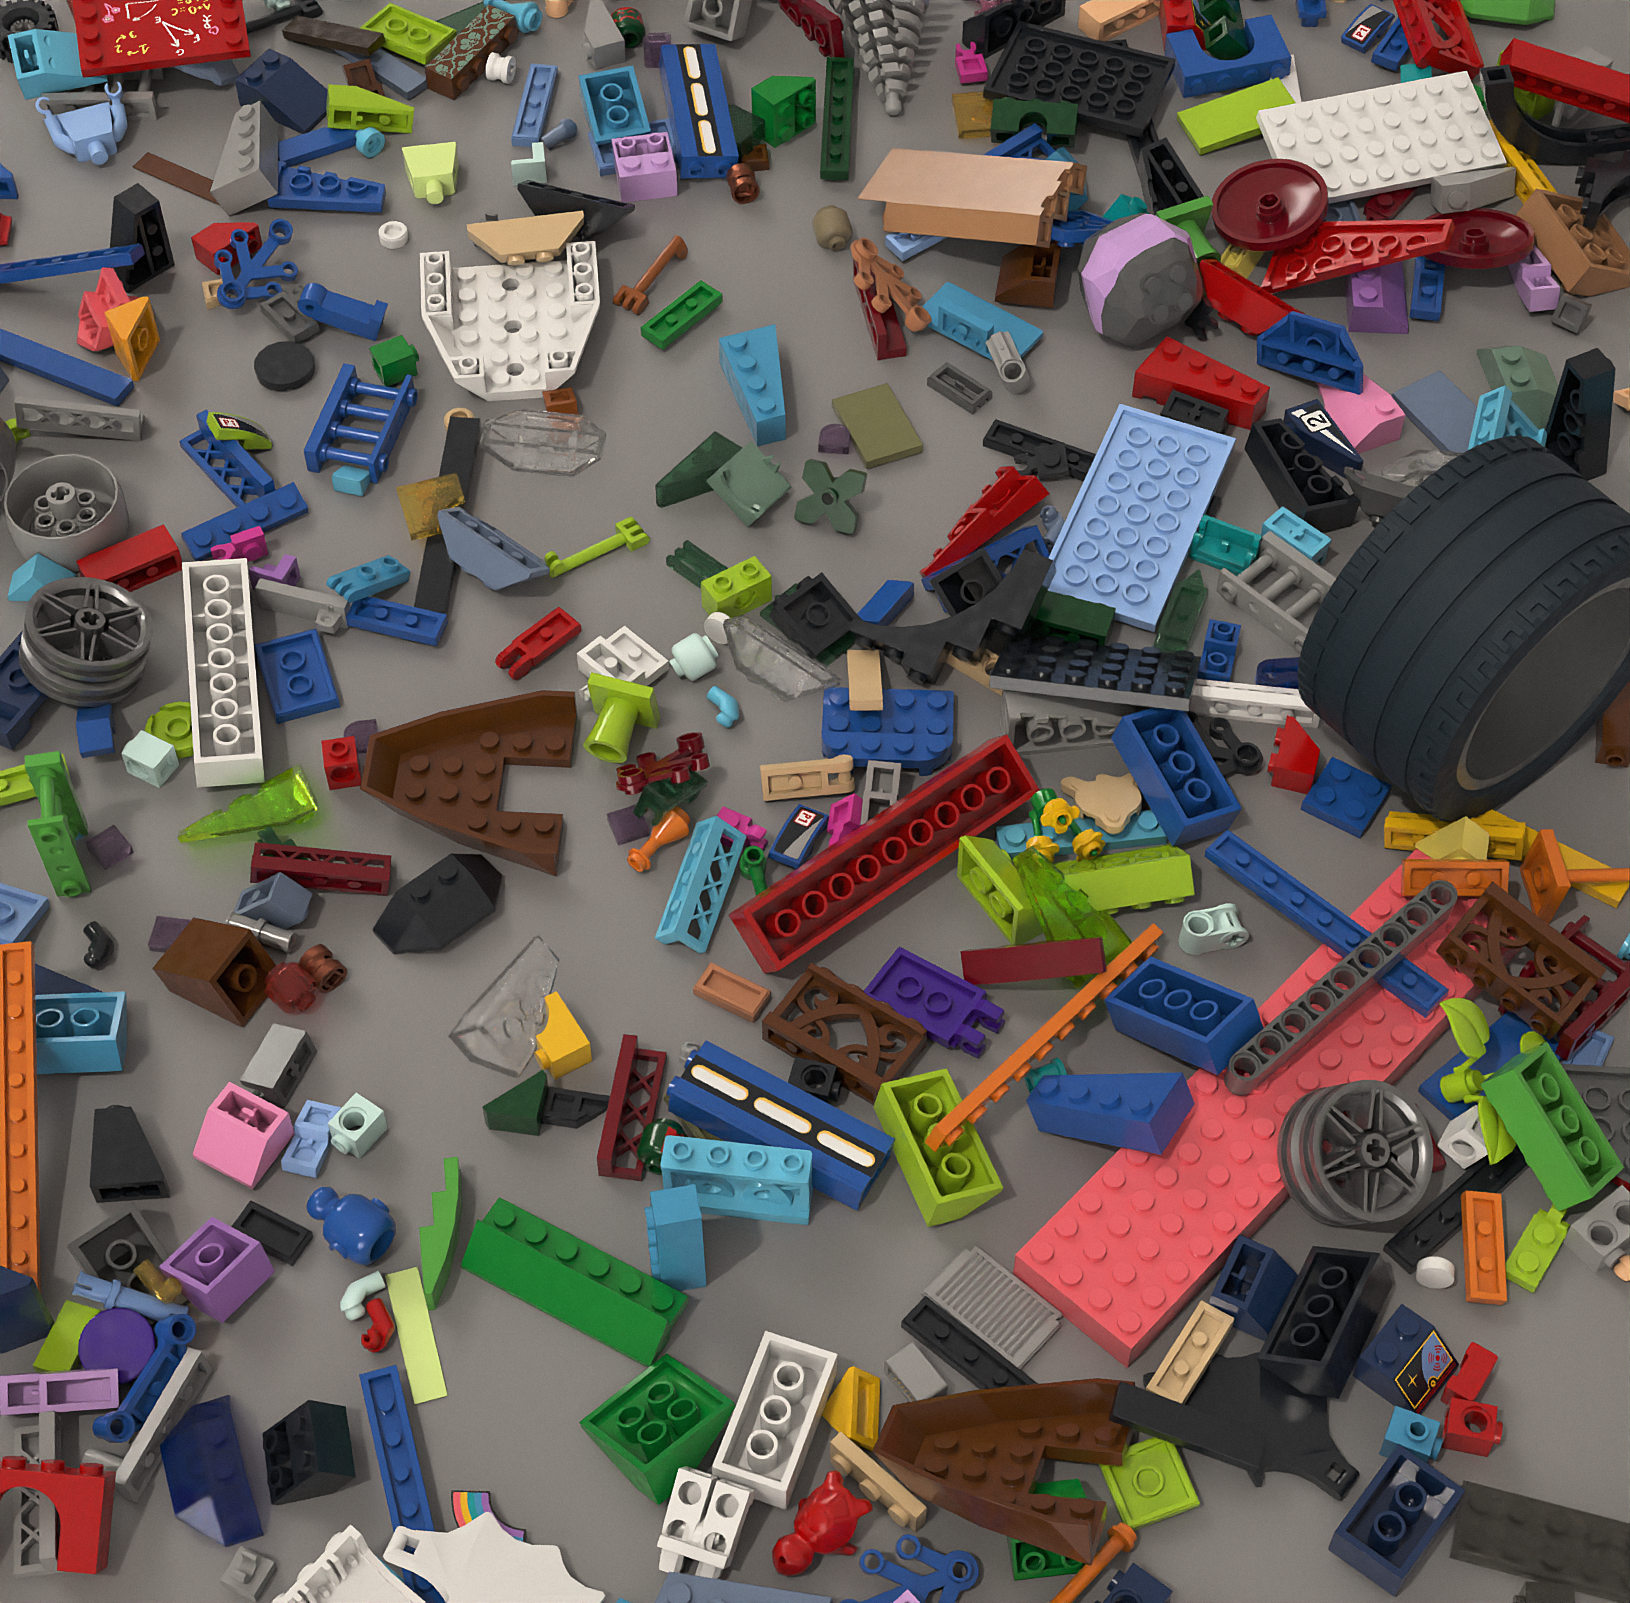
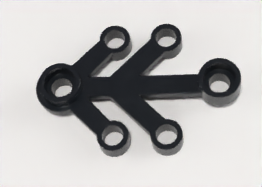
[1186,711,1263,777]

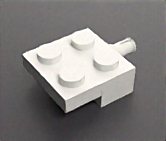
[577,626,669,701]

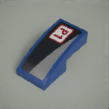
[1341,4,1395,54]
[768,804,829,869]

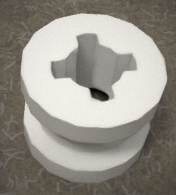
[486,52,516,84]

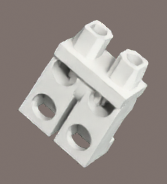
[657,1466,757,1579]

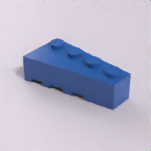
[1026,1072,1195,1155]

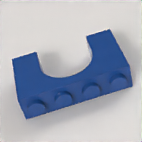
[1165,14,1292,98]

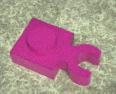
[955,42,988,84]

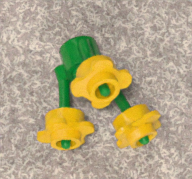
[1022,788,1106,866]

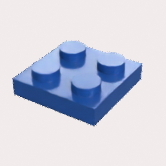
[1300,757,1392,839]

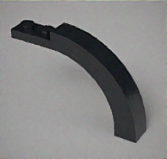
[1480,64,1630,165]

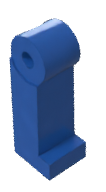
[298,283,388,341]

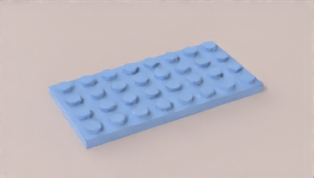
[1048,404,1236,632]

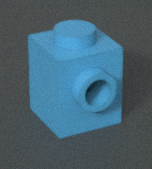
[1379,1406,1443,1463]

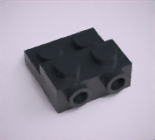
[769,572,862,660]

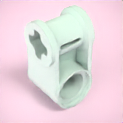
[1178,903,1249,955]

